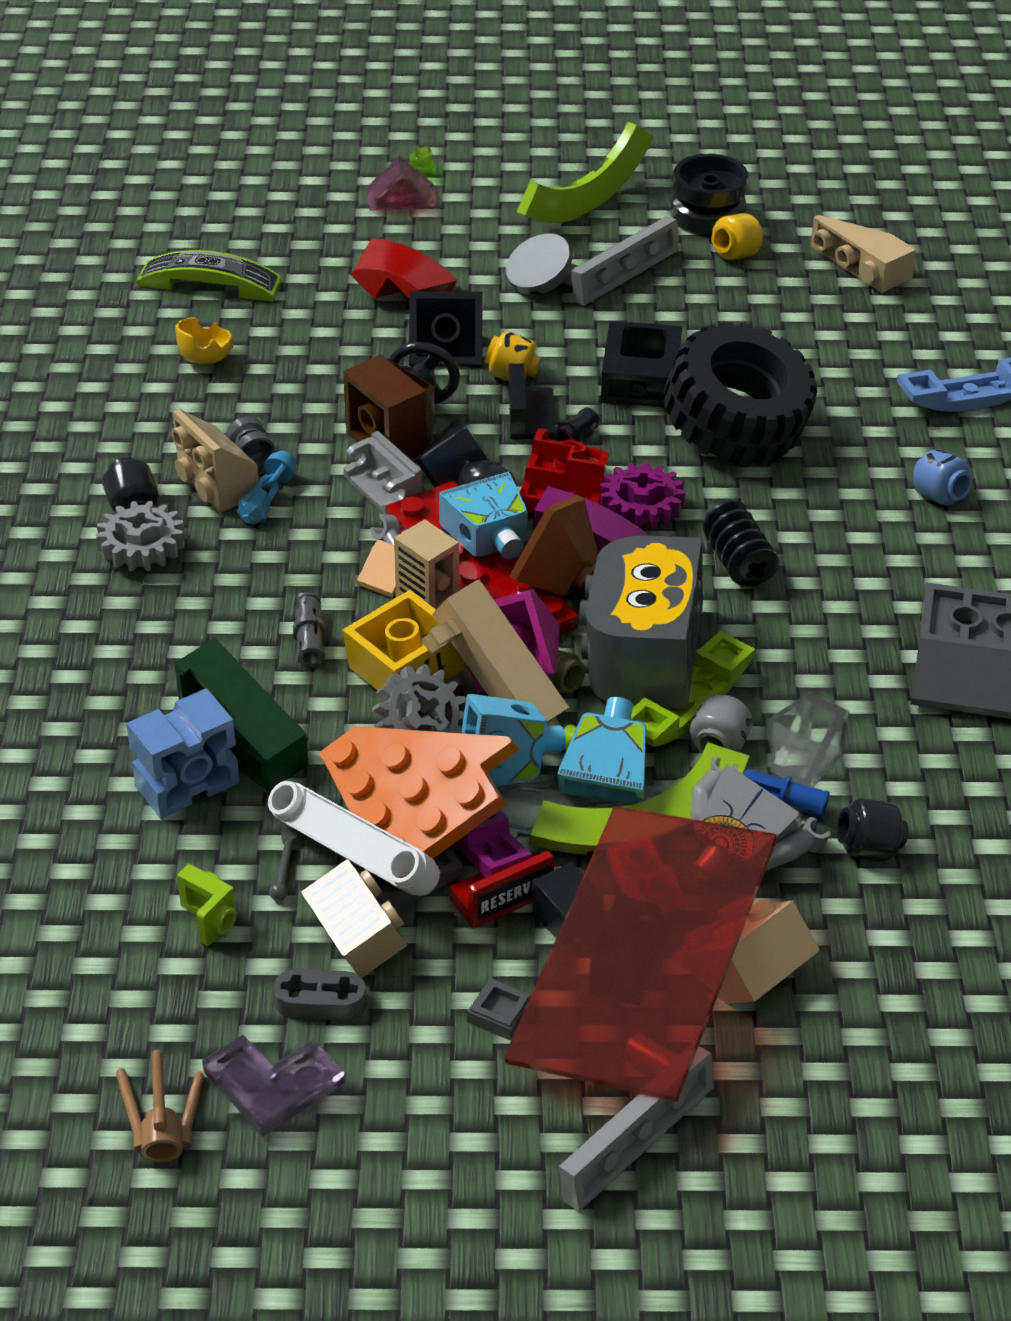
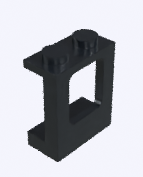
[600,321,683,407]

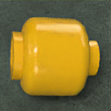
[712,213,763,261]

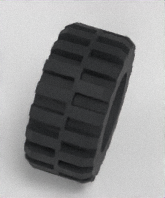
[664,322,818,465]

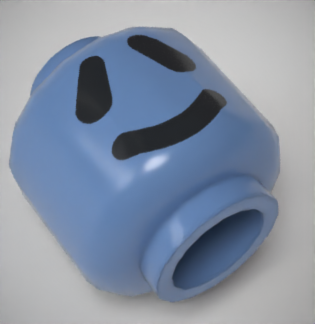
[913,449,972,506]

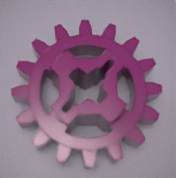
[599,462,685,530]

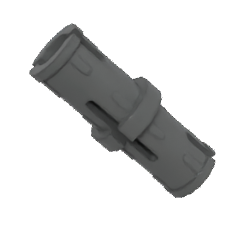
[293,592,326,668]

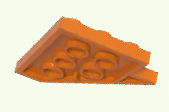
[319,726,520,887]

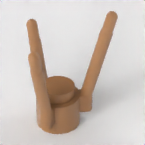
[116,1050,204,1162]

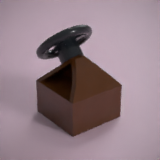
[343,342,460,460]

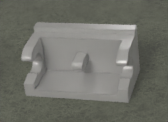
[343,431,422,514]

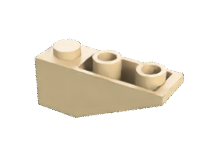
[811,215,916,293]

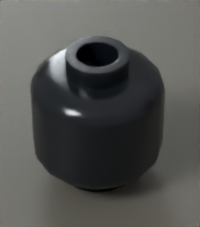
[102,457,159,513]
[836,798,909,861]

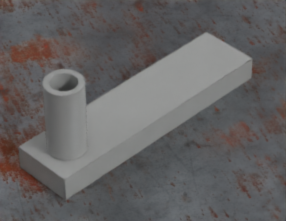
[562,216,679,306]
[559,1036,714,1211]

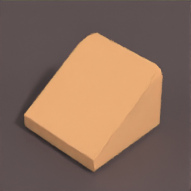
[357,540,396,598]

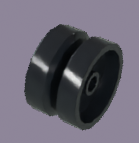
[671,153,749,234]

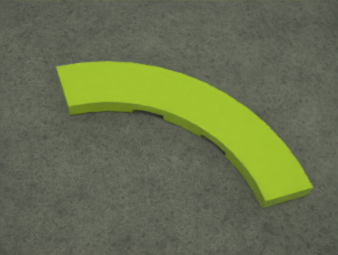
[517,122,654,223]
[528,742,750,855]

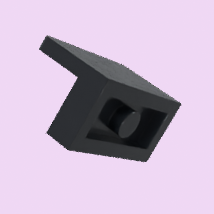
[509,363,556,439]

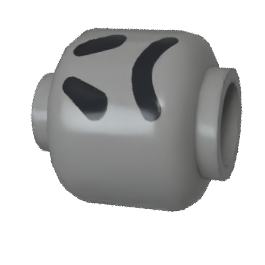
[689,694,753,754]

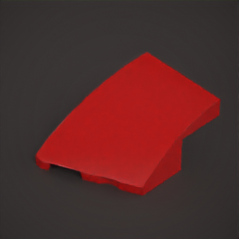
[351,238,458,299]
[519,428,609,513]

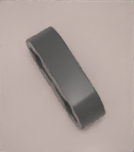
[273,969,366,1021]

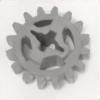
[96,501,185,571]
[372,664,466,733]

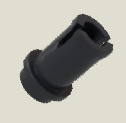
[555,407,600,443]

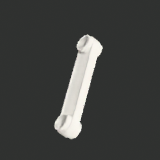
[268,781,440,896]

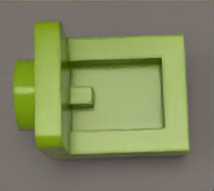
[177,863,237,946]

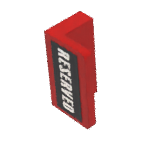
[449,851,554,929]

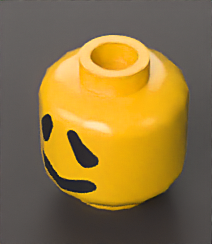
[484,331,542,382]

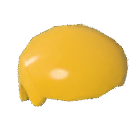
[175,317,233,365]

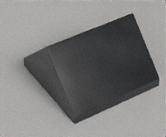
[409,291,482,366]

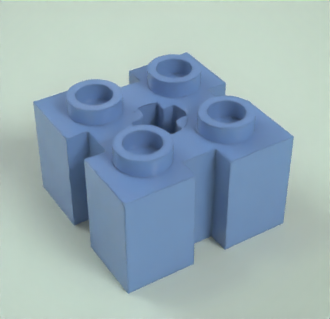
[126,688,239,819]

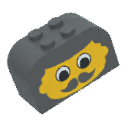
[579,536,703,709]

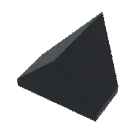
[415,417,490,488]

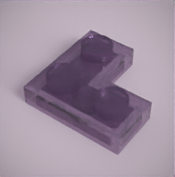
[202,1035,344,1136]

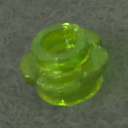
[409,145,435,178]

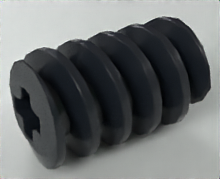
[703,500,780,587]

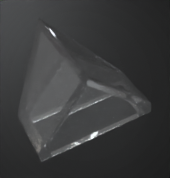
[768,691,849,788]

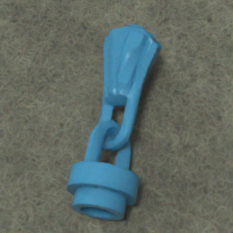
[237,450,297,524]

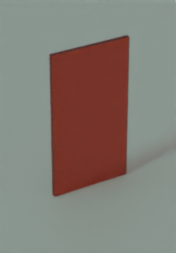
[504,806,777,1102]

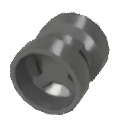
[226,416,275,469]

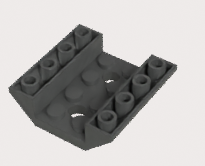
[910,582,1011,719]

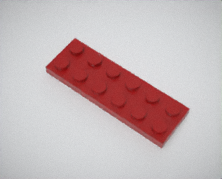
[385,481,579,635]

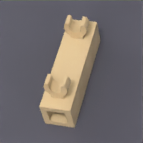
[421,579,569,726]

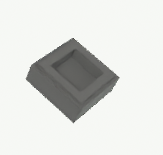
[467,978,533,1041]

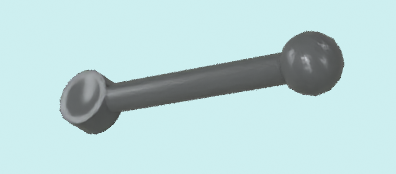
[269,827,300,901]

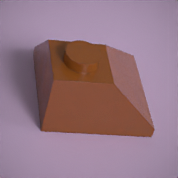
[509,495,598,596]

